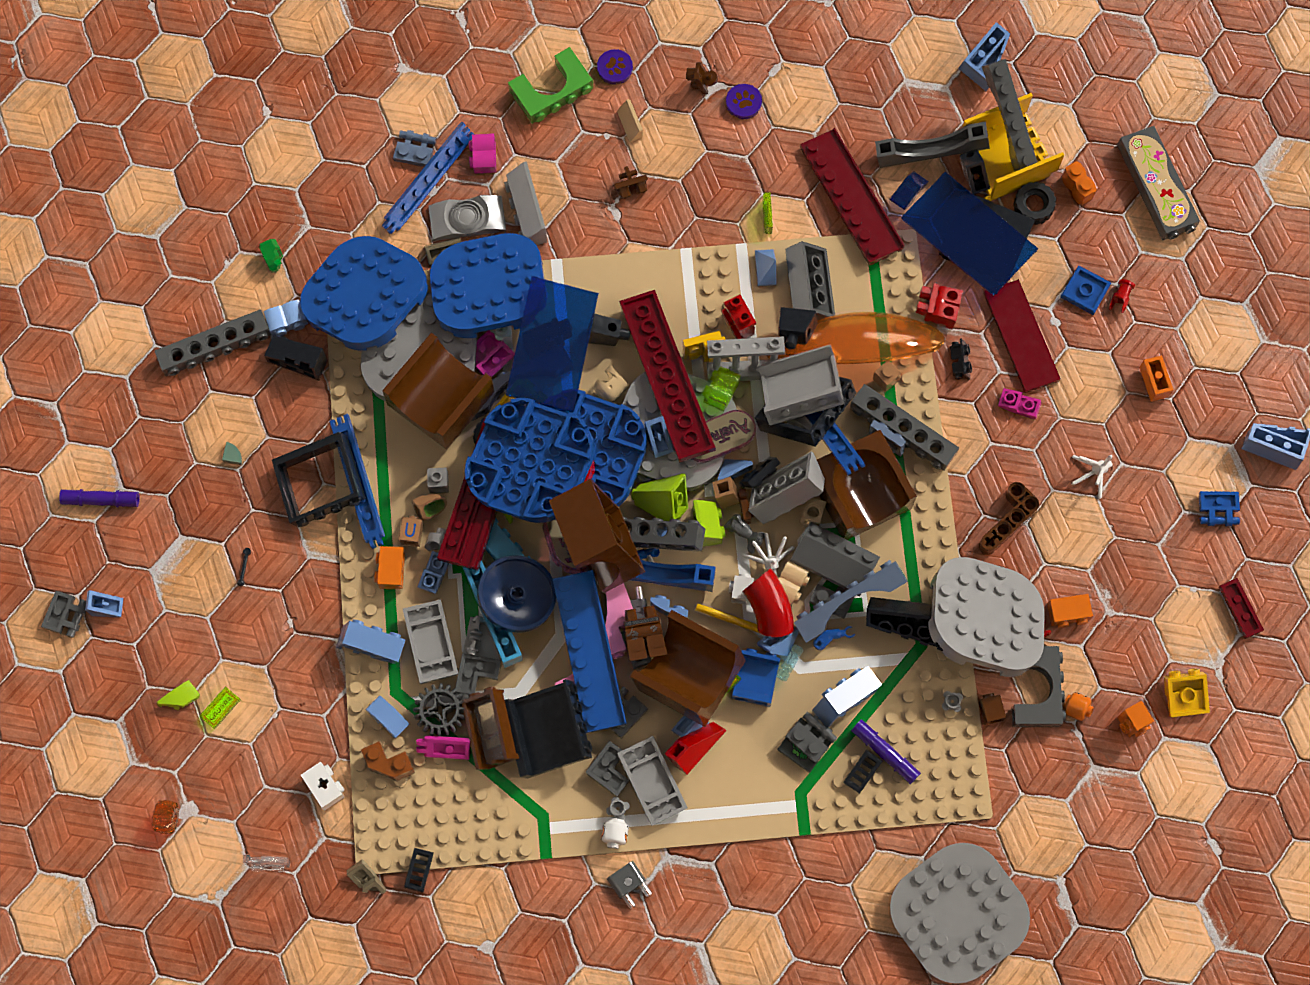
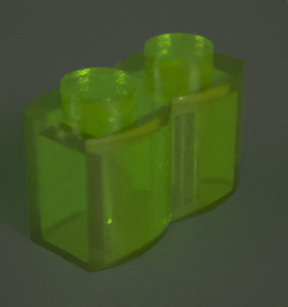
[702,366,741,412]

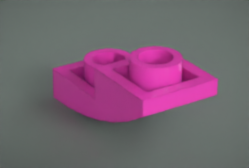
[998,388,1042,419]

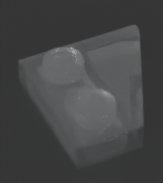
[243,855,290,871]

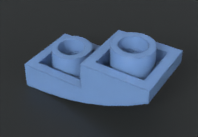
[418,551,449,594]
[650,595,688,618]
[365,696,409,738]

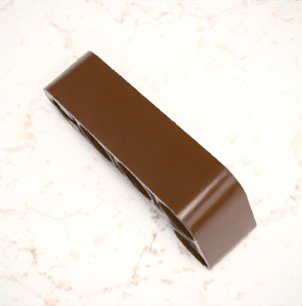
[979,482,1039,555]

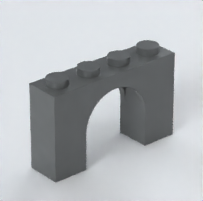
[1012,646,1066,727]

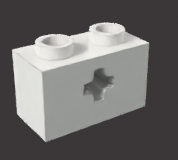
[301,762,344,811]

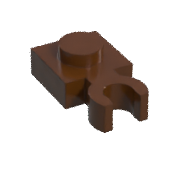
[738,488,755,524]

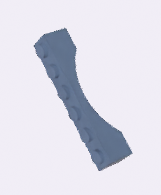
[794,560,908,643]

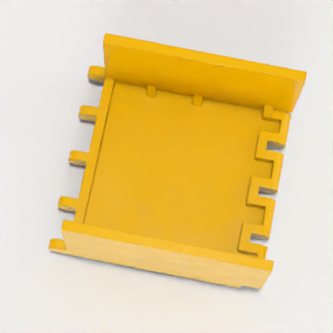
[960,93,1064,201]

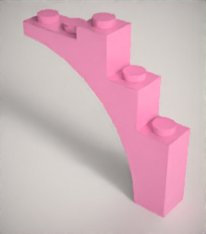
[555,583,633,685]

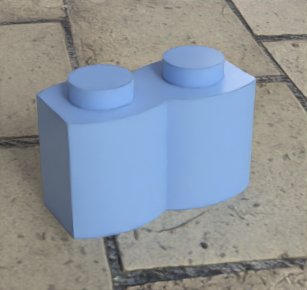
[264,300,308,337]

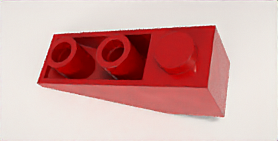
[665,722,726,775]

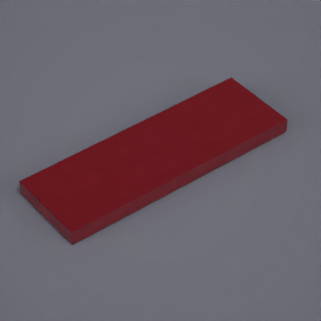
[983,279,1061,393]

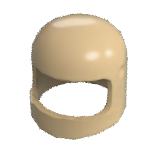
[594,365,628,402]

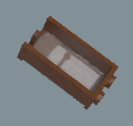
[461,687,519,770]

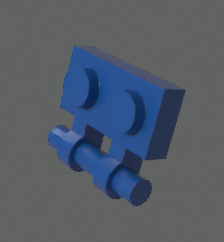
[1199,491,1240,527]

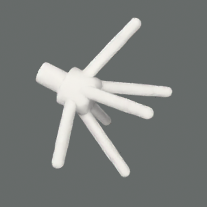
[1072,455,1113,499]
[743,533,795,575]

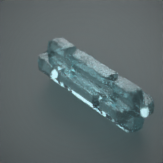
[777,644,803,681]

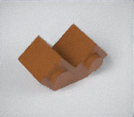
[361,741,415,781]

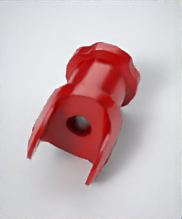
[1109,279,1135,313]

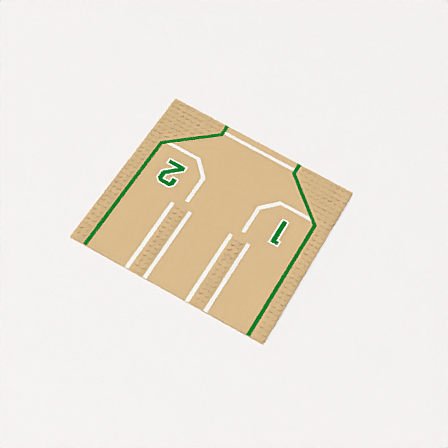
[327,229,993,875]

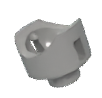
[425,528,446,551]

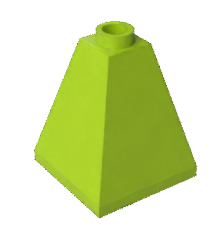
[631,473,688,521]

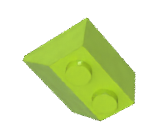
[693,500,725,547]

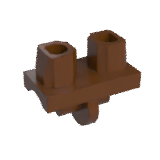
[686,62,718,94]
[613,166,648,199]

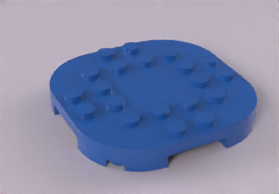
[430,233,547,338]
[300,236,428,351]
[541,389,647,507]
[465,398,595,523]

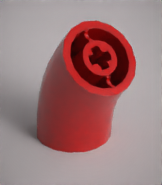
[742,568,794,637]

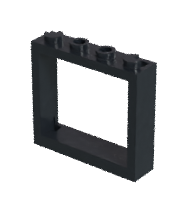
[755,377,856,447]
[272,432,366,527]

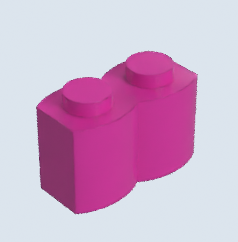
[469,134,496,174]

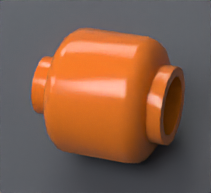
[1063,692,1094,721]

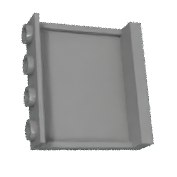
[757,345,844,425]

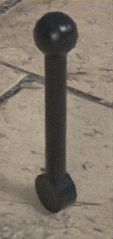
[237,548,251,587]

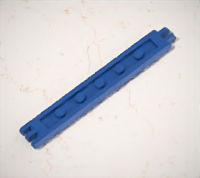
[382,122,475,234]
[805,410,865,475]
[330,414,385,549]

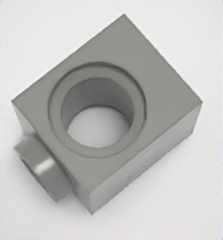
[427,468,449,493]

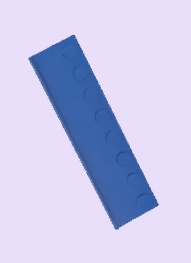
[553,570,627,733]

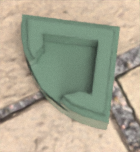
[222,442,242,465]

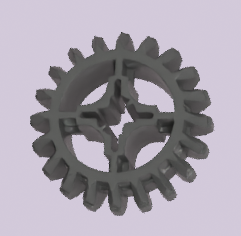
[413,683,465,736]

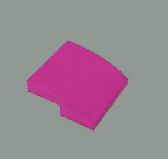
[475,330,516,377]

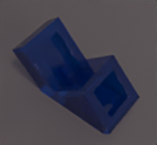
[890,171,929,210]

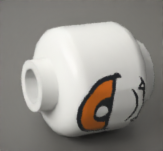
[601,818,629,849]

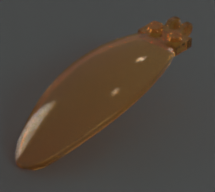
[767,312,946,364]

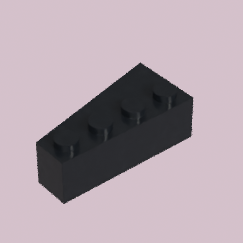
[866,597,943,651]

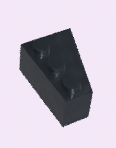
[264,336,328,381]

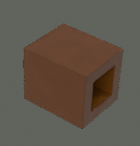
[979,693,1006,725]

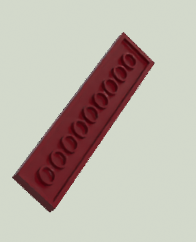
[619,290,716,463]

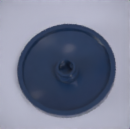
[477,555,557,633]

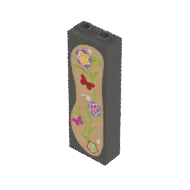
[1117,126,1200,240]

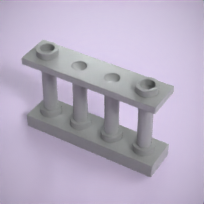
[707,337,785,382]

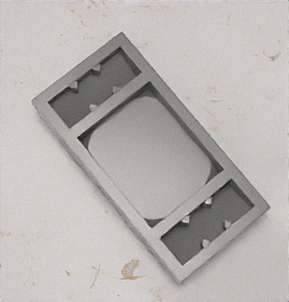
[428,195,506,241]
[403,599,458,684]
[617,736,688,826]

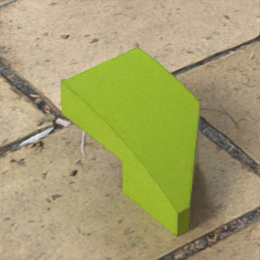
[157,680,200,710]

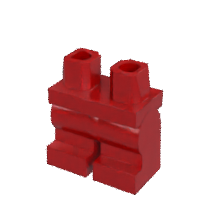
[915,283,963,330]
[721,294,756,339]

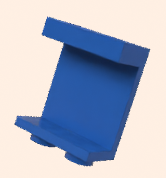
[732,648,780,707]

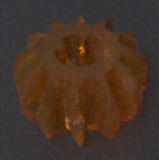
[152,800,179,834]

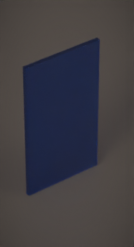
[901,172,1038,296]
[506,276,599,412]

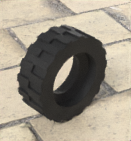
[1013,182,1056,225]

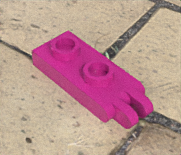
[416,736,470,760]

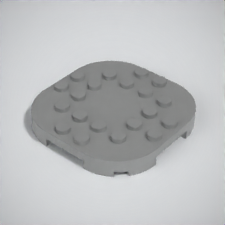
[361,293,478,401]
[623,372,737,492]
[928,557,1044,677]
[890,843,1030,983]

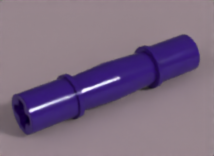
[59,489,140,507]
[851,719,921,785]

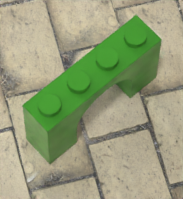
[508,47,593,124]

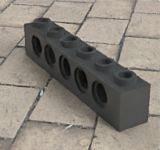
[155,309,272,376]
[850,384,959,471]
[623,517,706,551]

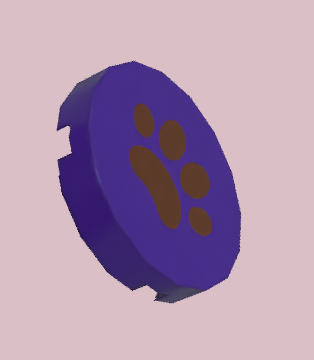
[597,49,633,85]
[726,84,762,119]

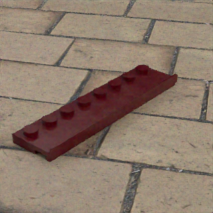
[800,128,905,266]
[437,418,498,571]

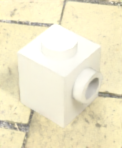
[729,574,754,605]

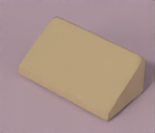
[617,99,643,142]

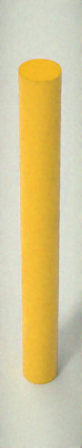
[695,603,759,633]

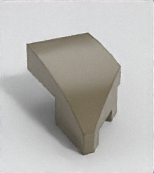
[347,859,386,894]

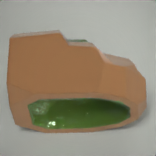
[412,493,447,520]

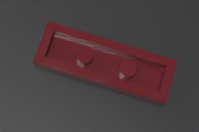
[1218,578,1264,639]

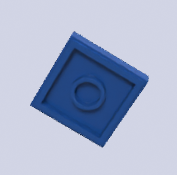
[1060,265,1111,315]

